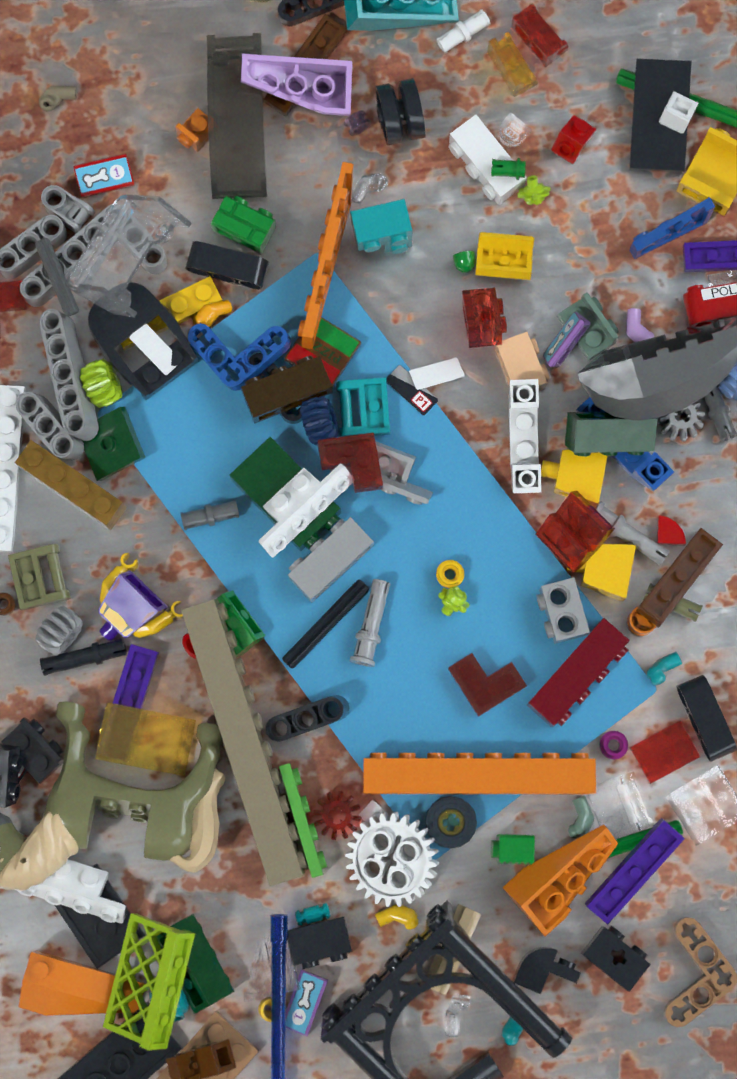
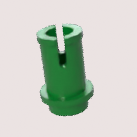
[491,158,526,180]

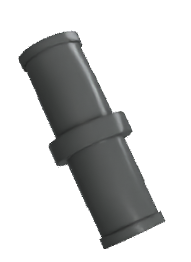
[704,385,737,442]
[180,500,239,531]

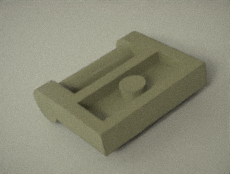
[8,544,71,611]

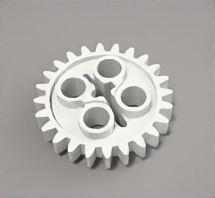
[345,812,439,907]

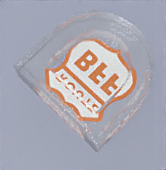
[498,113,532,147]

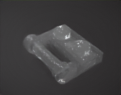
[588,771,654,840]

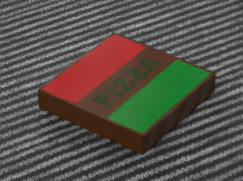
[284,317,361,388]

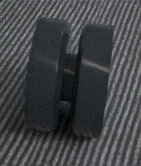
[375,78,426,145]

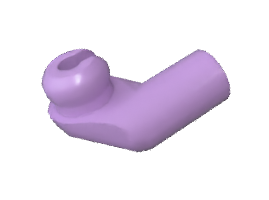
[626,308,654,342]

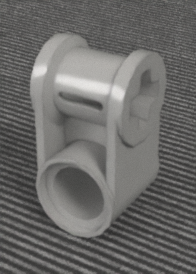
[41,185,95,233]

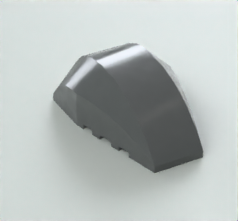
[577,317,737,421]

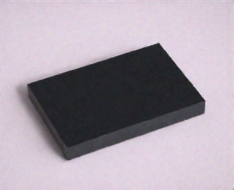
[54,864,146,969]

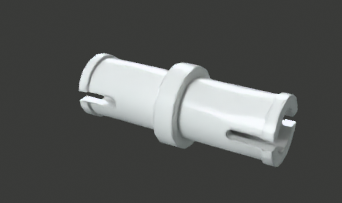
[436,9,491,54]

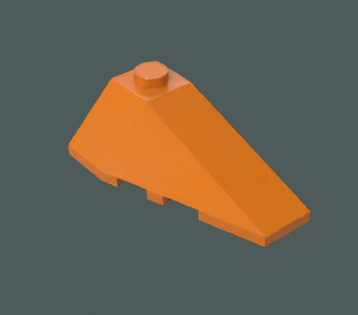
[19,950,146,1016]

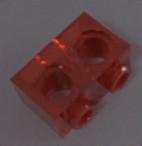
[462,287,507,348]

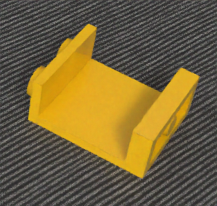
[676,127,737,216]

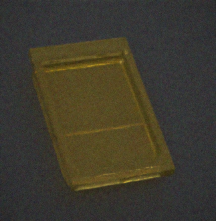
[95,702,196,776]

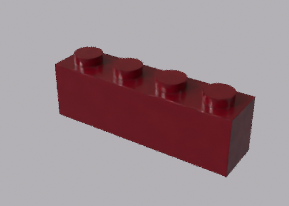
[527,618,630,728]

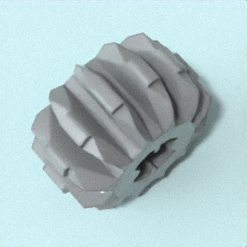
[657,402,705,442]
[35,606,83,656]

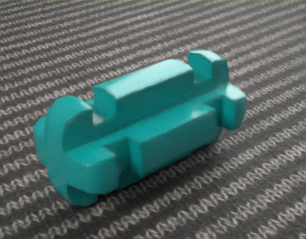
[295,903,331,926]

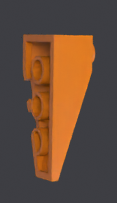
[502,824,618,937]

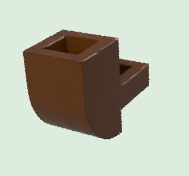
[166,1039,236,1079]

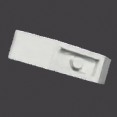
[509,379,541,493]

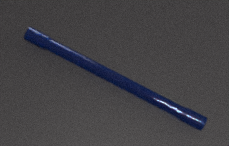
[270,914,288,1079]

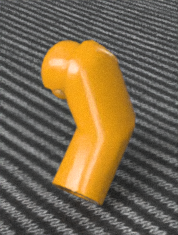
[193,300,232,327]

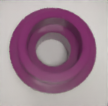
[599,731,628,760]

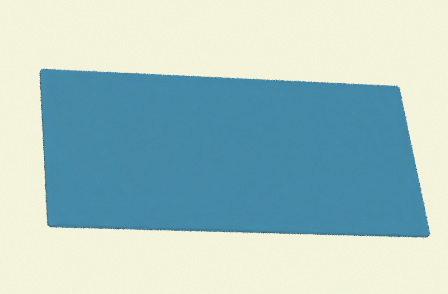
[98,253,656,860]

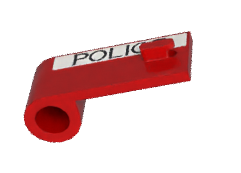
[683,282,737,329]

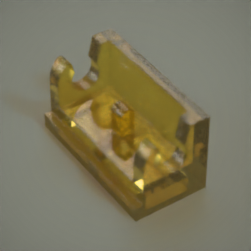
[487,32,538,97]

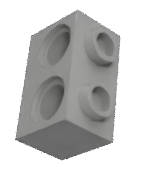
[536,577,590,644]

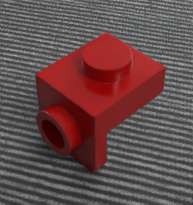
[551,115,597,164]

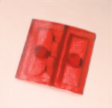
[535,491,615,573]

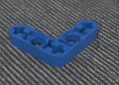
[188,324,291,391]

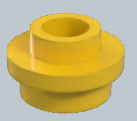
[436,560,464,588]

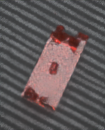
[511,3,569,68]

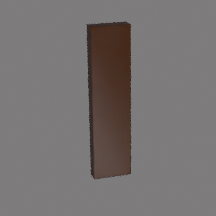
[263,14,347,117]
[636,528,723,628]

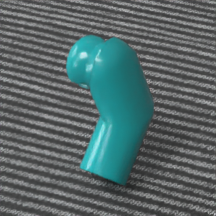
[647,652,682,685]
[502,1017,523,1046]

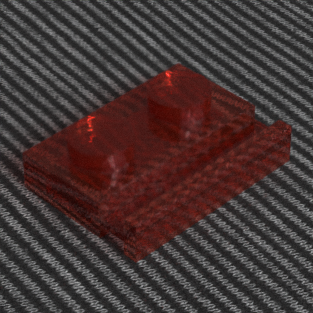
[629,721,700,784]

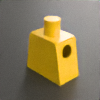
[541,450,607,508]
[567,544,636,601]

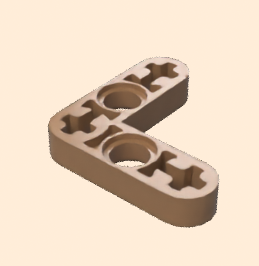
[664,917,737,1027]

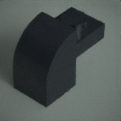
[512,947,581,994]

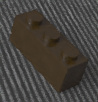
[241,356,332,424]

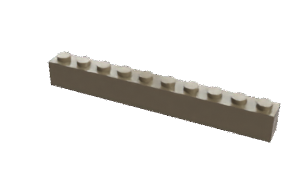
[181,599,308,886]

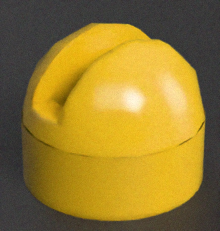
[258,997,283,1022]

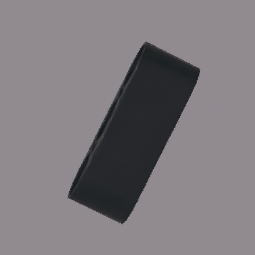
[185,241,269,290]
[676,675,737,762]
[266,695,349,742]

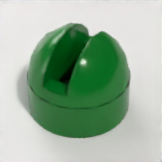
[453,251,476,273]

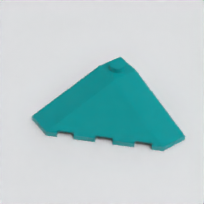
[344,0,459,31]

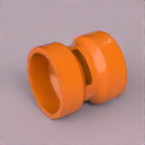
[626,606,656,637]

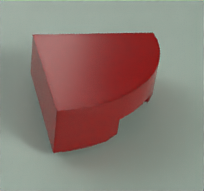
[657,515,686,546]

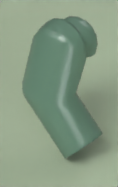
[568,796,594,839]

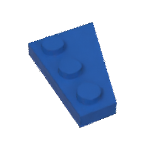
[629,197,715,260]

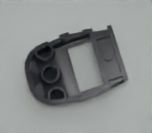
[88,282,199,400]

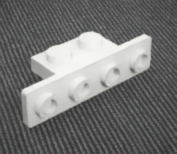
[259,464,354,558]
[15,860,126,923]

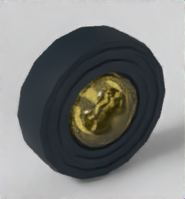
[425,796,477,849]

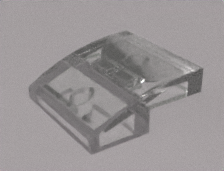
[665,765,737,846]

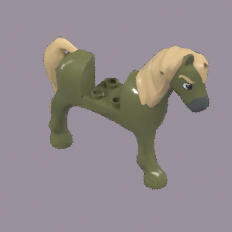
[0,701,225,891]

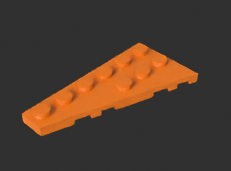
[298,162,354,350]

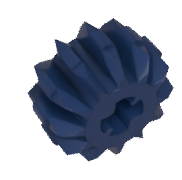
[300,396,339,445]

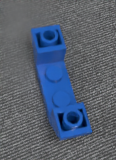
[576,397,674,492]

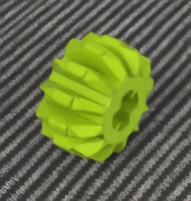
[80,358,122,408]

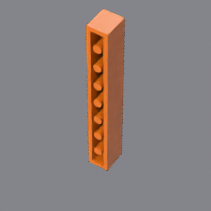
[364,753,596,795]

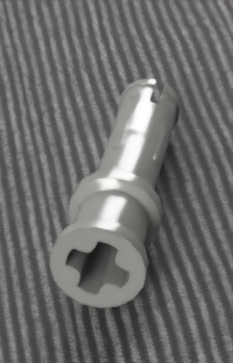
[587,501,670,566]
[349,579,391,667]

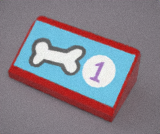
[73,154,135,198]

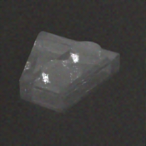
[244,932,300,1002]

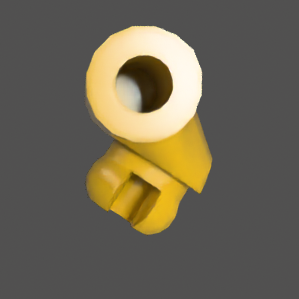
[375,904,419,930]

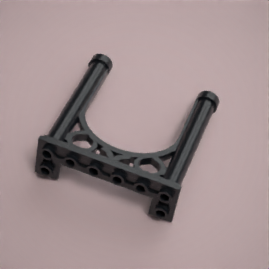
[320,901,573,1079]

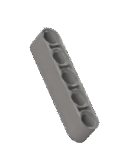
[39,309,99,441]

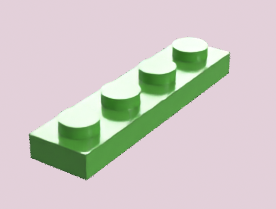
[279,763,327,878]

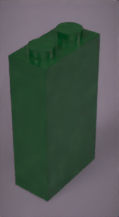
[229,437,341,552]

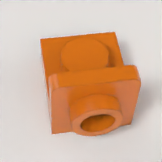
[175,108,219,152]

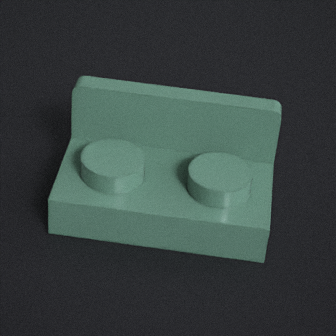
[557,292,619,361]

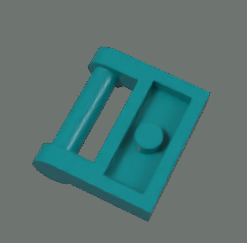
[336,378,390,439]

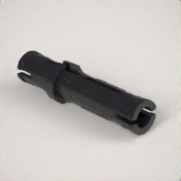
[40,638,127,676]

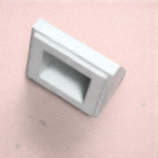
[659,92,698,133]

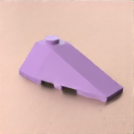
[241,54,352,116]

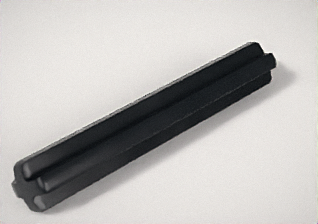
[282,580,369,669]

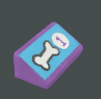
[543,312,591,367]
[281,970,328,1037]

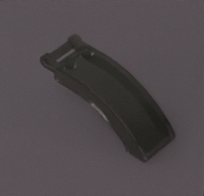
[207,33,267,199]

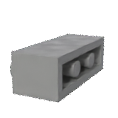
[288,517,374,603]

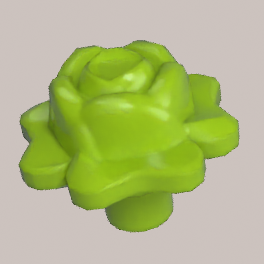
[517,176,551,205]
[438,586,470,616]

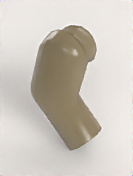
[39,86,77,111]

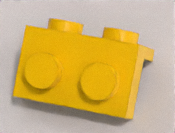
[475,232,534,280]

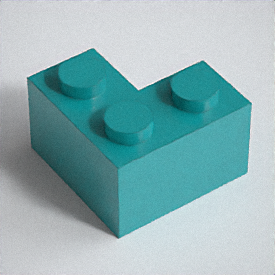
[350,199,413,254]

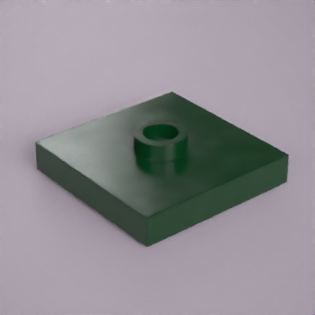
[79,407,146,481]

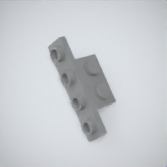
[322,437,433,505]

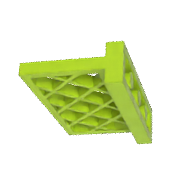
[103,913,195,1050]

